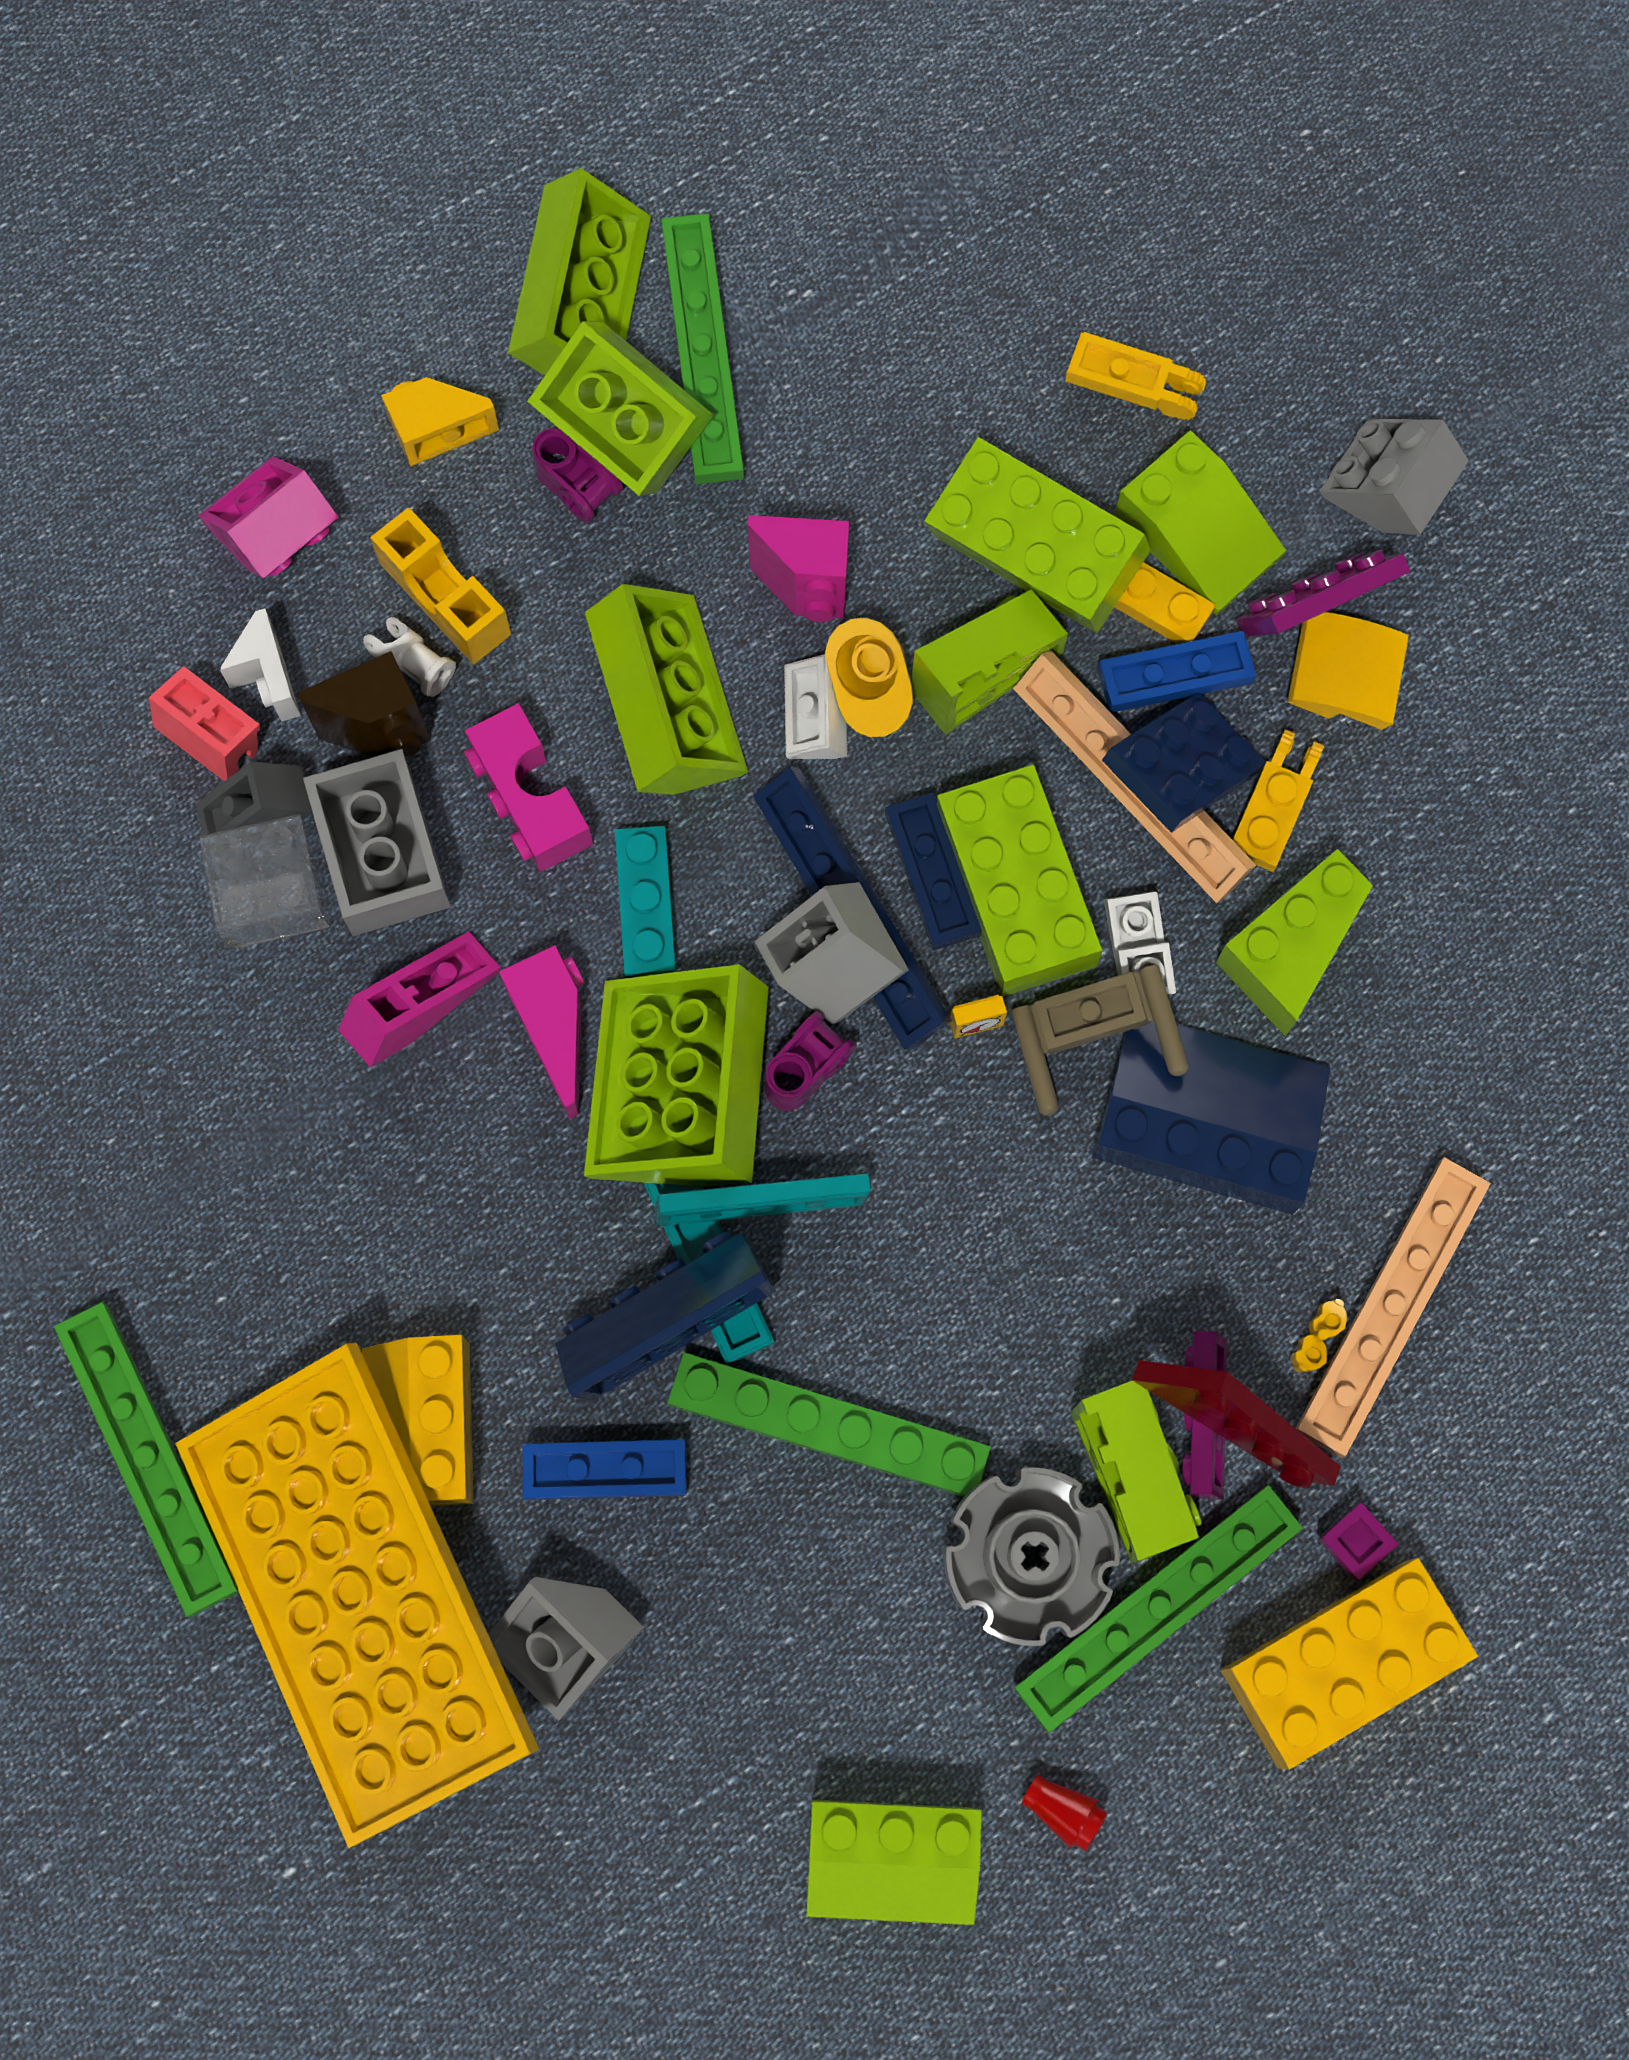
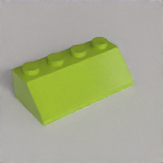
[508,168,651,375]
[585,584,748,795]

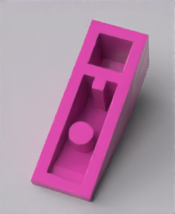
[338,931,501,1068]
[499,945,584,1119]

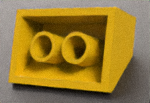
[362,1335,474,1507]

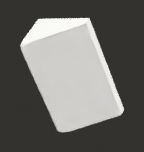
[784,654,847,759]

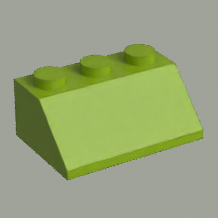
[806,1800,982,1925]

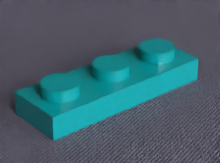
[615,826,676,978]

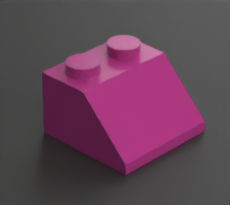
[198,456,338,579]
[748,515,849,622]

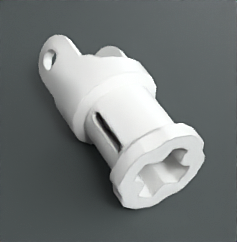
[363,617,456,697]

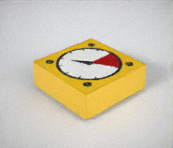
[949,995,1007,1039]

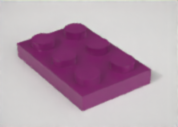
[1236,550,1410,637]

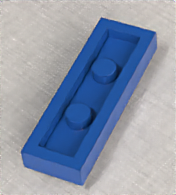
[1097,631,1256,713]
[523,1439,687,1500]

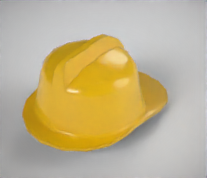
[825,618,913,737]

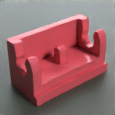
[148,666,260,781]

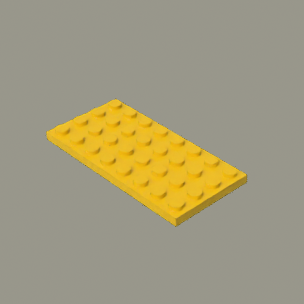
[175,1343,540,1848]

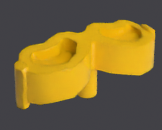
[1290,1299,1347,1373]

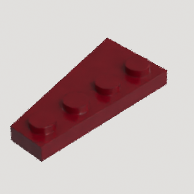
[1132,1360,1341,1488]

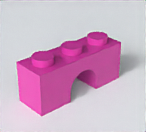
[463,703,593,872]

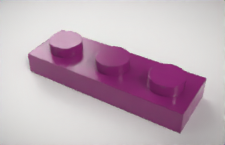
[1183,1331,1227,1500]

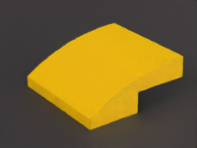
[1287,612,1409,730]

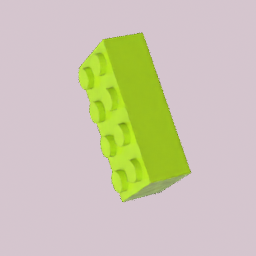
[924,437,1151,634]
[936,764,1103,997]

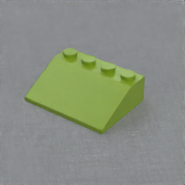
[584,964,769,1187]

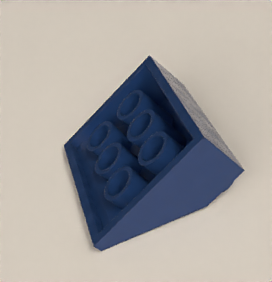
[1091,1021,1330,1215]
[555,1231,777,1400]

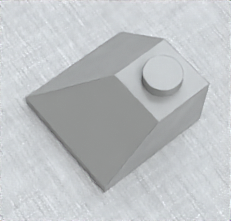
[488,1577,644,1721]

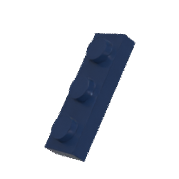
[885,793,982,951]

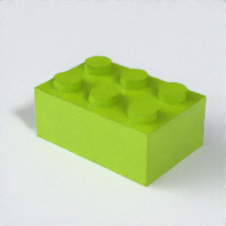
[527,321,714,496]

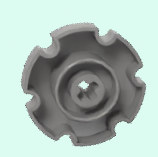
[943,1467,1120,1646]

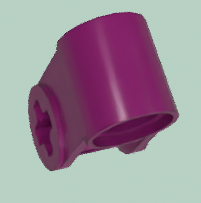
[532,428,623,523]
[764,1011,857,1111]

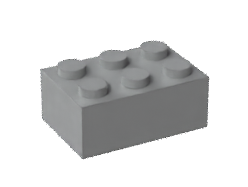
[303,749,451,936]

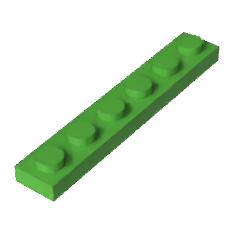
[661,213,744,485]
[54,1302,239,1618]
[667,1353,991,1497]
[1013,1485,1303,1733]

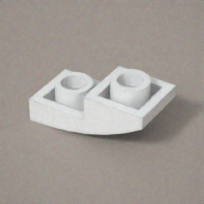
[1104,891,1176,995]

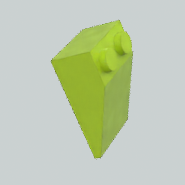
[1114,430,1287,616]

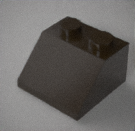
[297,651,430,757]

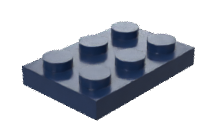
[1102,693,1266,833]

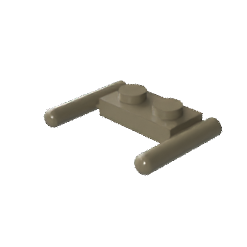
[1011,965,1189,1116]

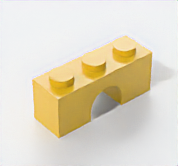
[370,507,511,665]

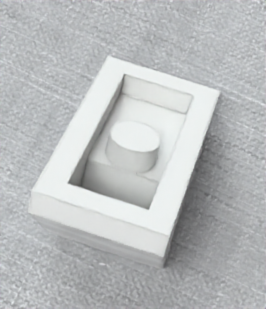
[221,609,301,721]

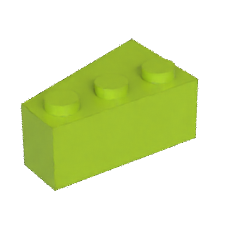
[911,589,1068,735]
[1216,849,1373,1037]
[1070,1381,1201,1564]

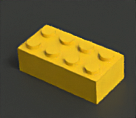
[1221,1558,1479,1770]

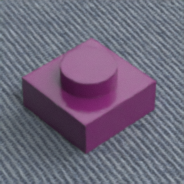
[1318,1503,1398,1581]

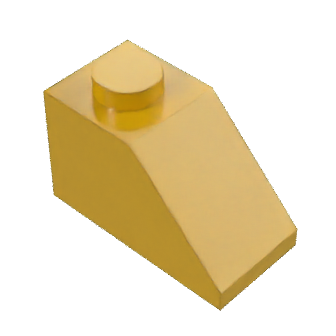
[381,377,499,467]

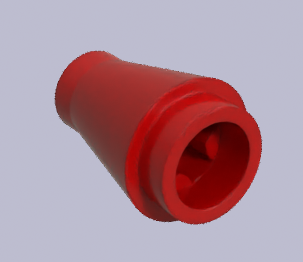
[1021,1775,1108,1852]

